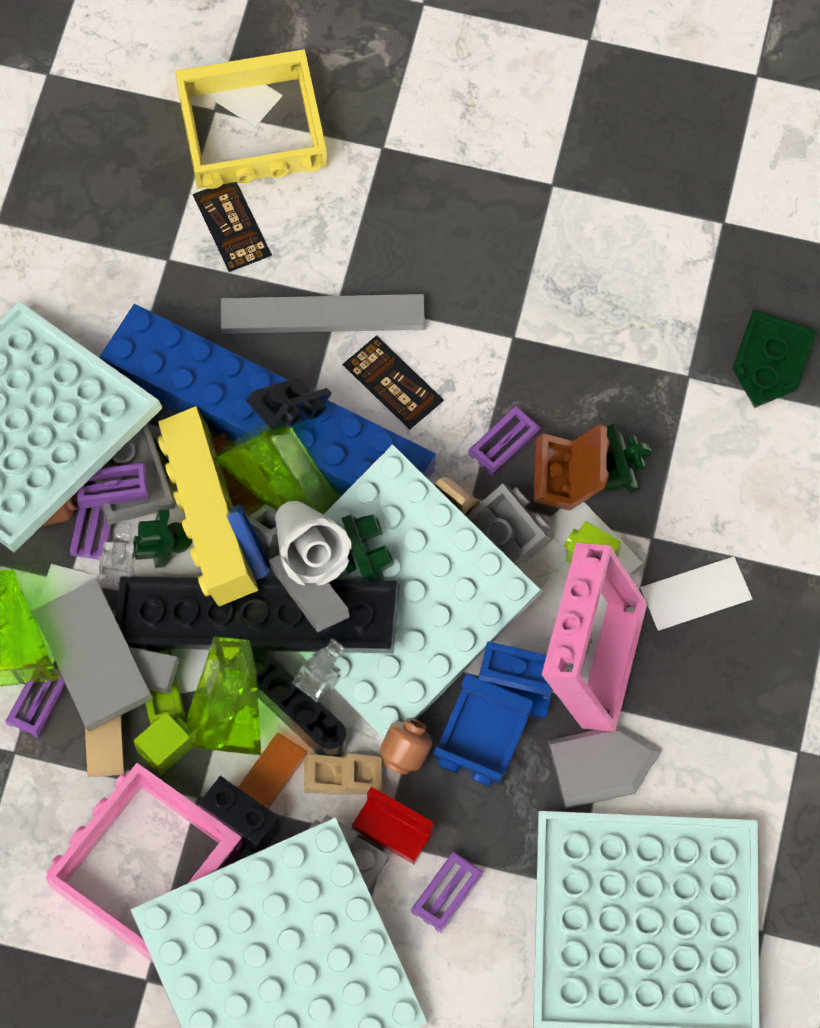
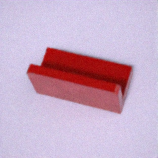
[352,787,434,865]

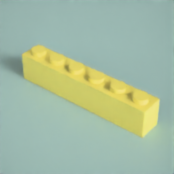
[157,406,258,606]

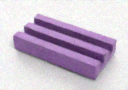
[468,406,541,477]
[77,462,149,509]
[70,493,113,561]
[5,660,67,739]
[411,851,483,933]

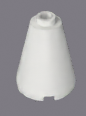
[275,501,351,586]

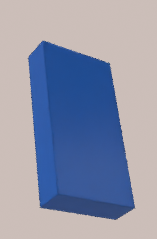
[227,504,270,580]

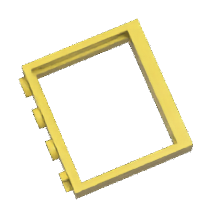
[175,49,327,189]

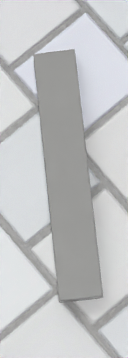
[221,294,425,334]

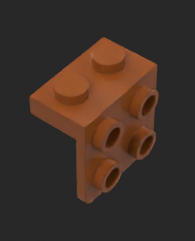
[534,424,609,510]

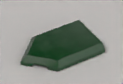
[732,310,817,408]

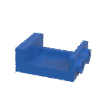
[479,641,553,719]
[433,673,534,787]

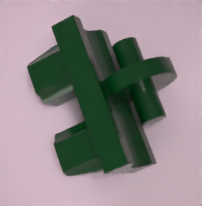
[605,424,652,493]
[133,509,193,568]
[341,514,394,580]

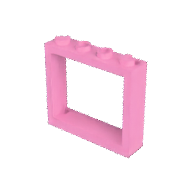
[542,543,647,732]
[46,763,243,963]

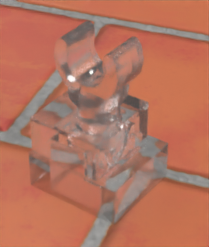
[99,522,135,585]
[292,639,344,702]

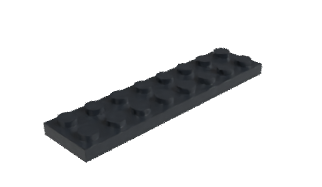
[115,576,400,654]

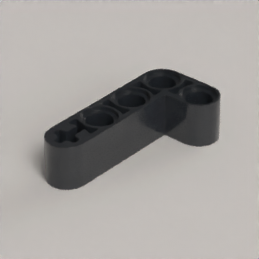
[212,649,347,757]

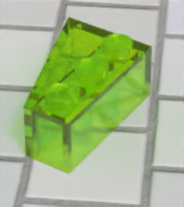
[214,423,339,515]
[0,569,61,687]
[186,636,261,755]

